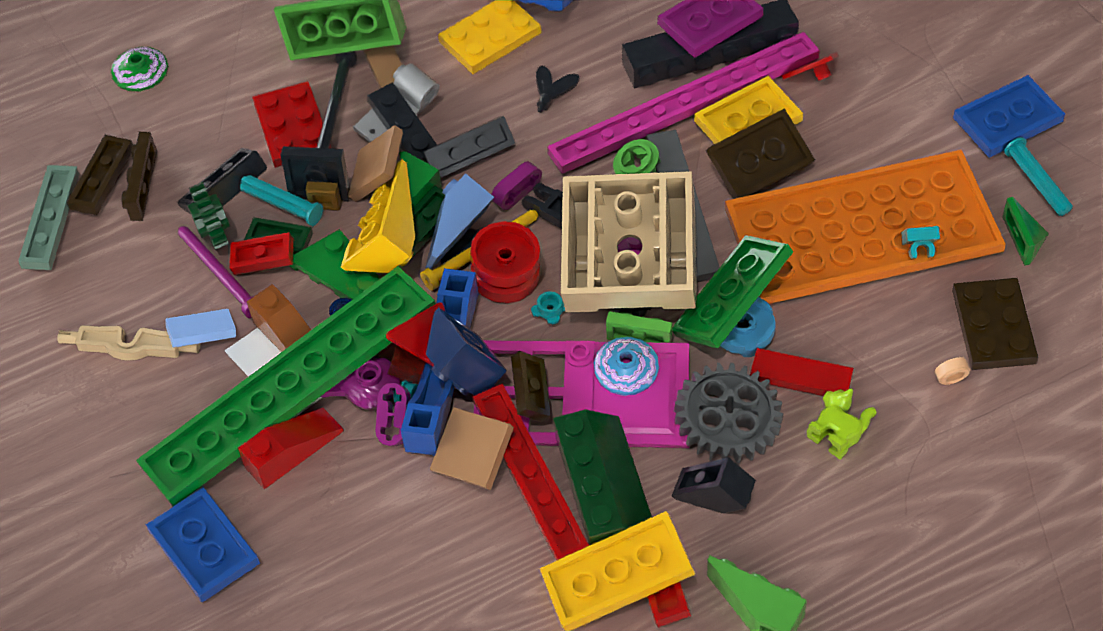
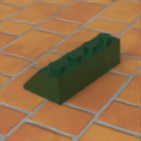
[553,409,652,546]

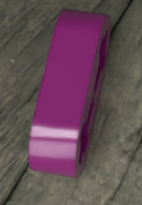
[491,161,542,210]
[375,383,411,447]

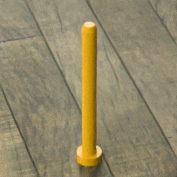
[420,210,538,291]

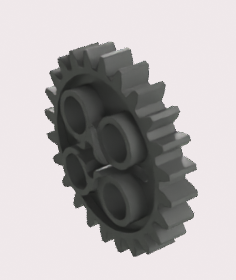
[674,363,783,464]

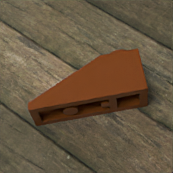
[247,284,311,352]

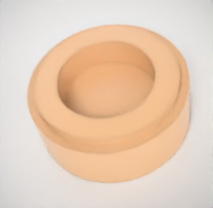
[935,357,970,385]

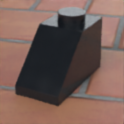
[672,457,756,513]

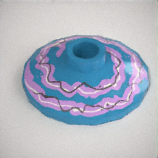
[594,337,659,396]

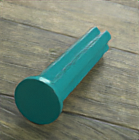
[1004,137,1073,216]
[240,175,323,226]

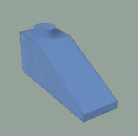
[426,173,494,270]

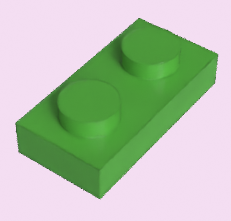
[606,311,672,343]

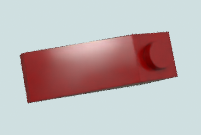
[238,408,344,490]

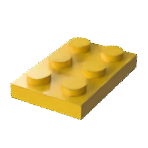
[438,0,542,75]
[694,76,803,144]

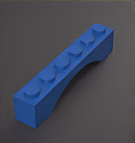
[401,268,479,456]

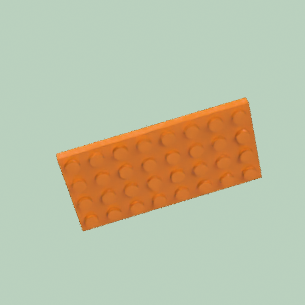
[725,149,1006,304]

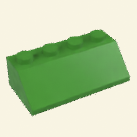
[274,0,406,60]

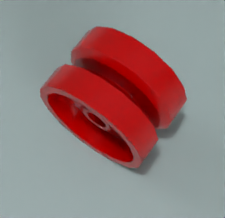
[470,221,540,303]

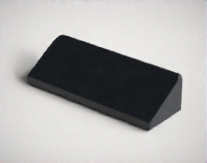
[177,148,267,215]

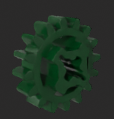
[187,183,230,250]

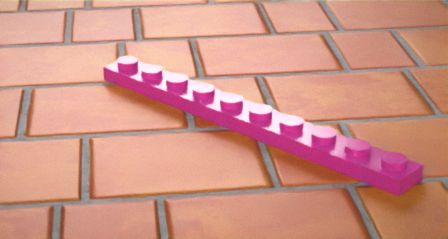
[547,32,820,174]

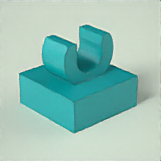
[901,226,940,259]

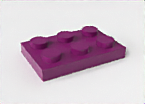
[657,0,763,58]

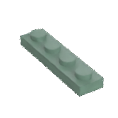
[18,165,80,270]

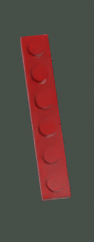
[473,383,589,561]

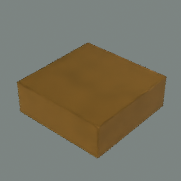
[306,182,342,210]

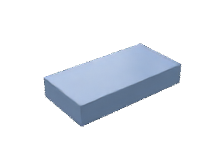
[165,309,236,348]

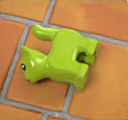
[807,388,877,459]

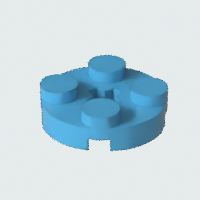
[720,297,776,357]

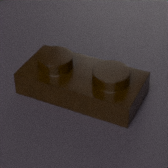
[511,351,551,422]

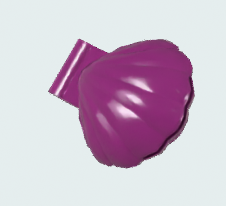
[320,356,400,410]

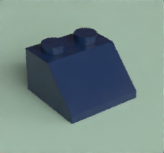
[426,307,507,395]

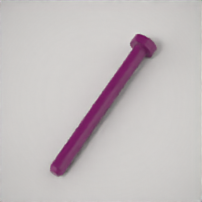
[178,226,254,319]

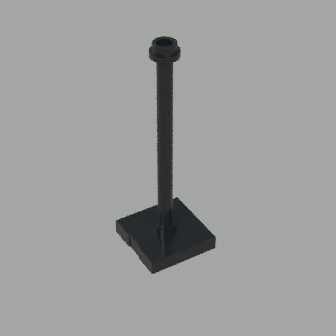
[281,51,357,201]

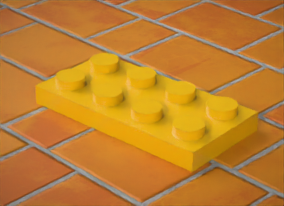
[540,511,695,631]

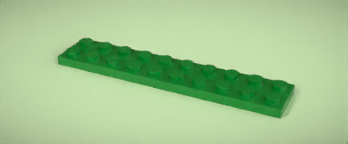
[136,266,436,506]

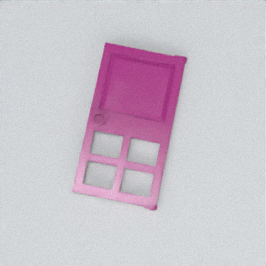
[473,340,690,449]

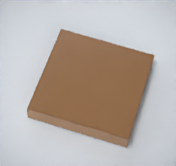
[348,125,403,202]
[430,407,514,490]

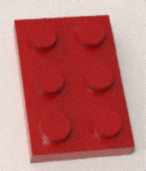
[252,81,331,168]

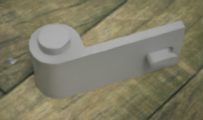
[353,63,440,142]

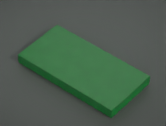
[672,235,793,349]

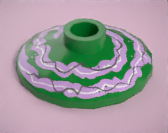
[111,47,168,92]

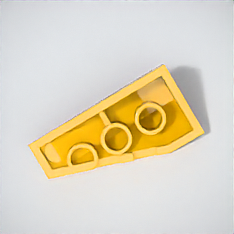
[341,159,415,273]

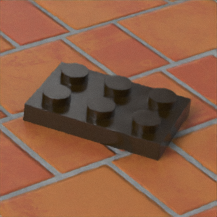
[706,108,815,199]
[952,277,1038,370]

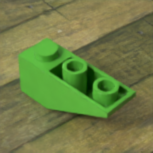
[707,555,807,631]

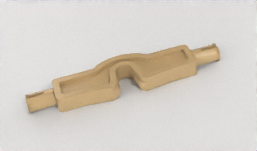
[57,326,201,360]

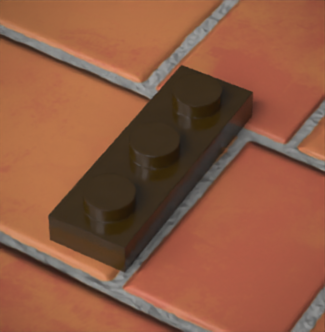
[121,132,157,221]
[67,134,133,216]

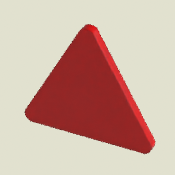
[781,52,839,81]
[386,302,445,366]

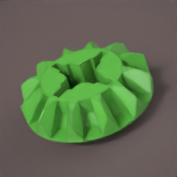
[613,139,661,174]

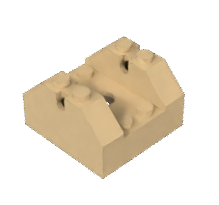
[561,171,697,312]

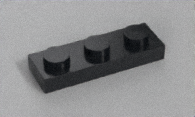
[367,82,437,162]
[421,116,515,178]

